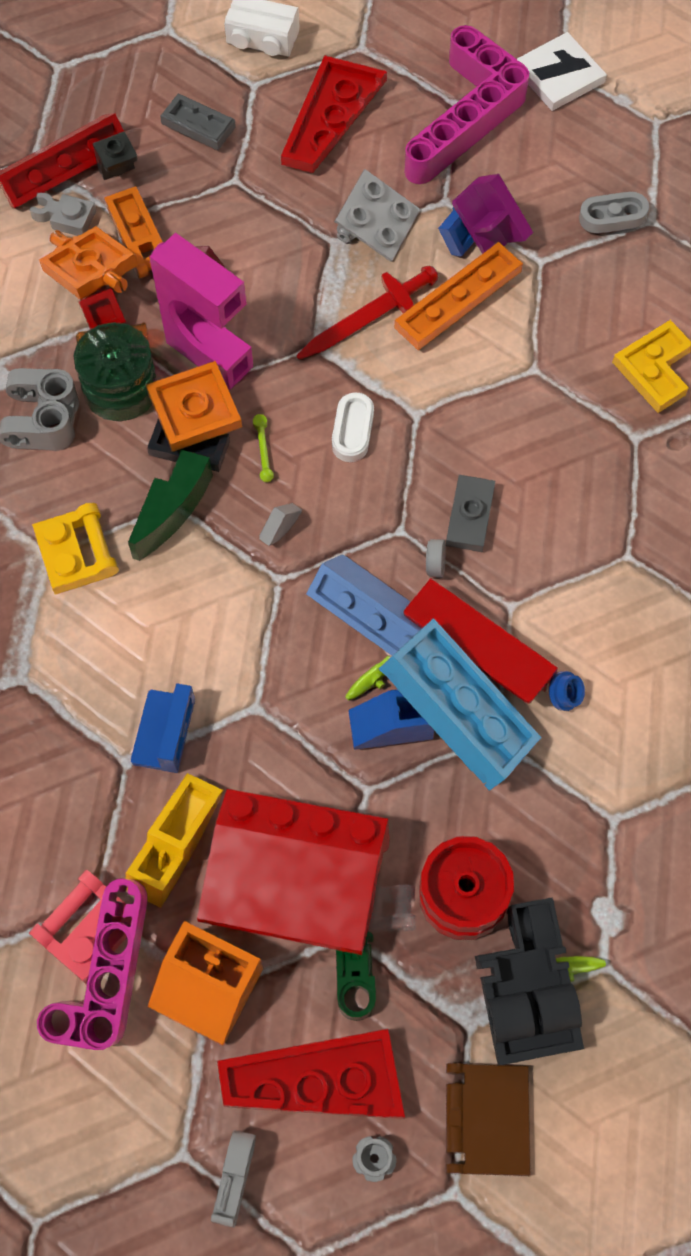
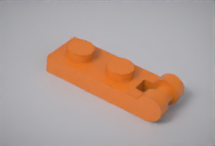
[104,186,163,279]

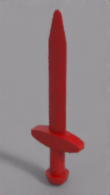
[297,266,439,360]

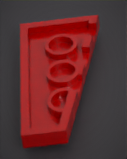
[281,55,387,173]
[217,1029,405,1119]

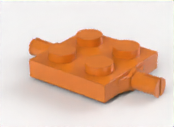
[39,226,138,300]

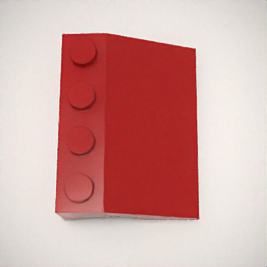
[197,789,390,955]

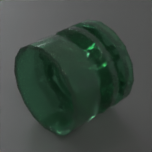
[73,322,157,422]

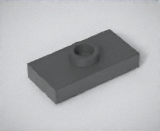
[160,93,236,150]
[445,475,496,552]

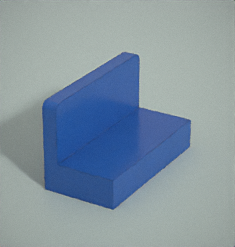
[131,683,195,773]

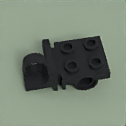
[475,897,584,1066]

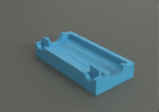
[379,618,542,791]

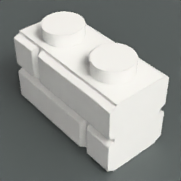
[224,0,300,57]

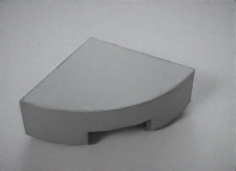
[259,503,302,546]

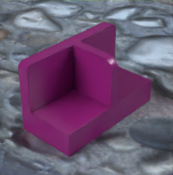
[452,174,534,254]

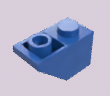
[348,689,434,750]

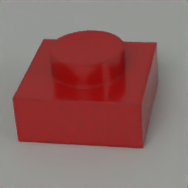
[78,287,126,335]

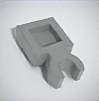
[30,193,96,236]

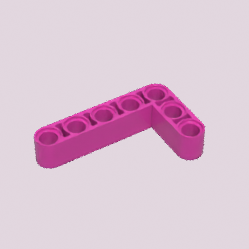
[404,25,529,184]

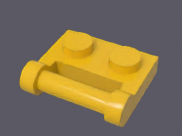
[32,503,119,595]

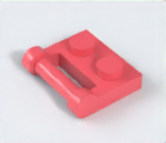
[29,870,132,984]

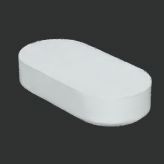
[332,393,374,462]

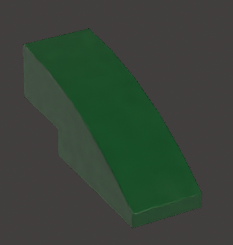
[128,450,213,561]

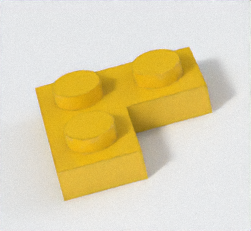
[612,319,691,413]

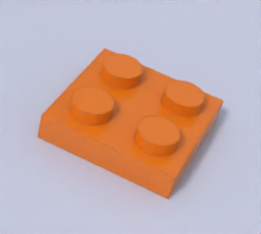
[146,361,242,452]

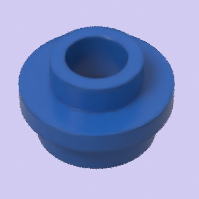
[549,671,585,711]

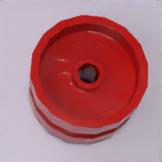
[419,836,514,940]

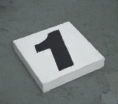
[517,32,607,111]

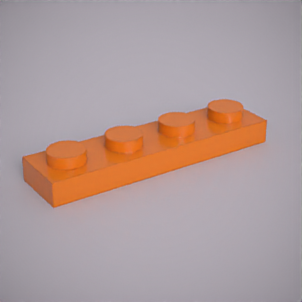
[394,242,523,351]

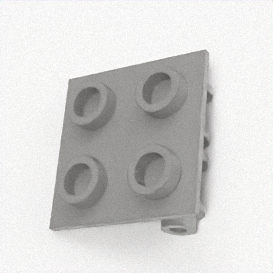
[334,169,420,262]

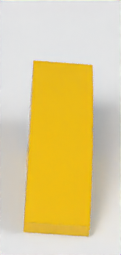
[125,773,223,908]

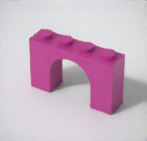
[149,232,254,390]

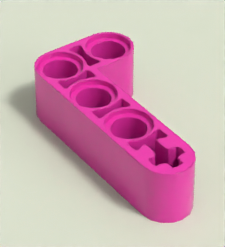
[37,879,148,1050]

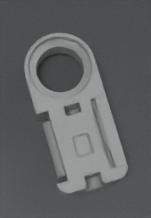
[211,1130,256,1228]

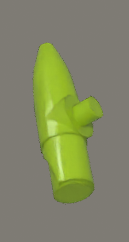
[345,656,390,701]
[556,956,606,982]

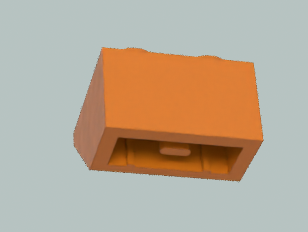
[148,921,263,1046]

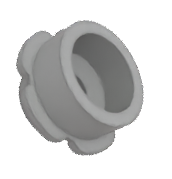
[352,1136,396,1182]

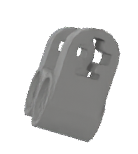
[0,368,79,451]

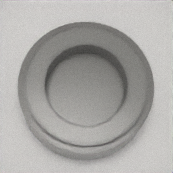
[426,539,446,578]

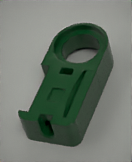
[336,931,376,1021]

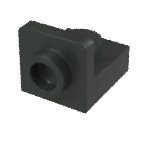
[93,132,138,180]

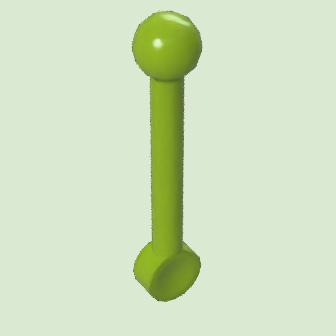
[253,414,274,483]

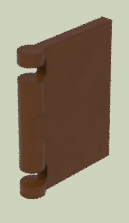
[446,1063,530,1177]

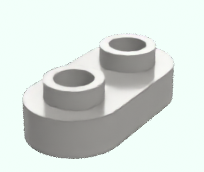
[579,192,649,233]

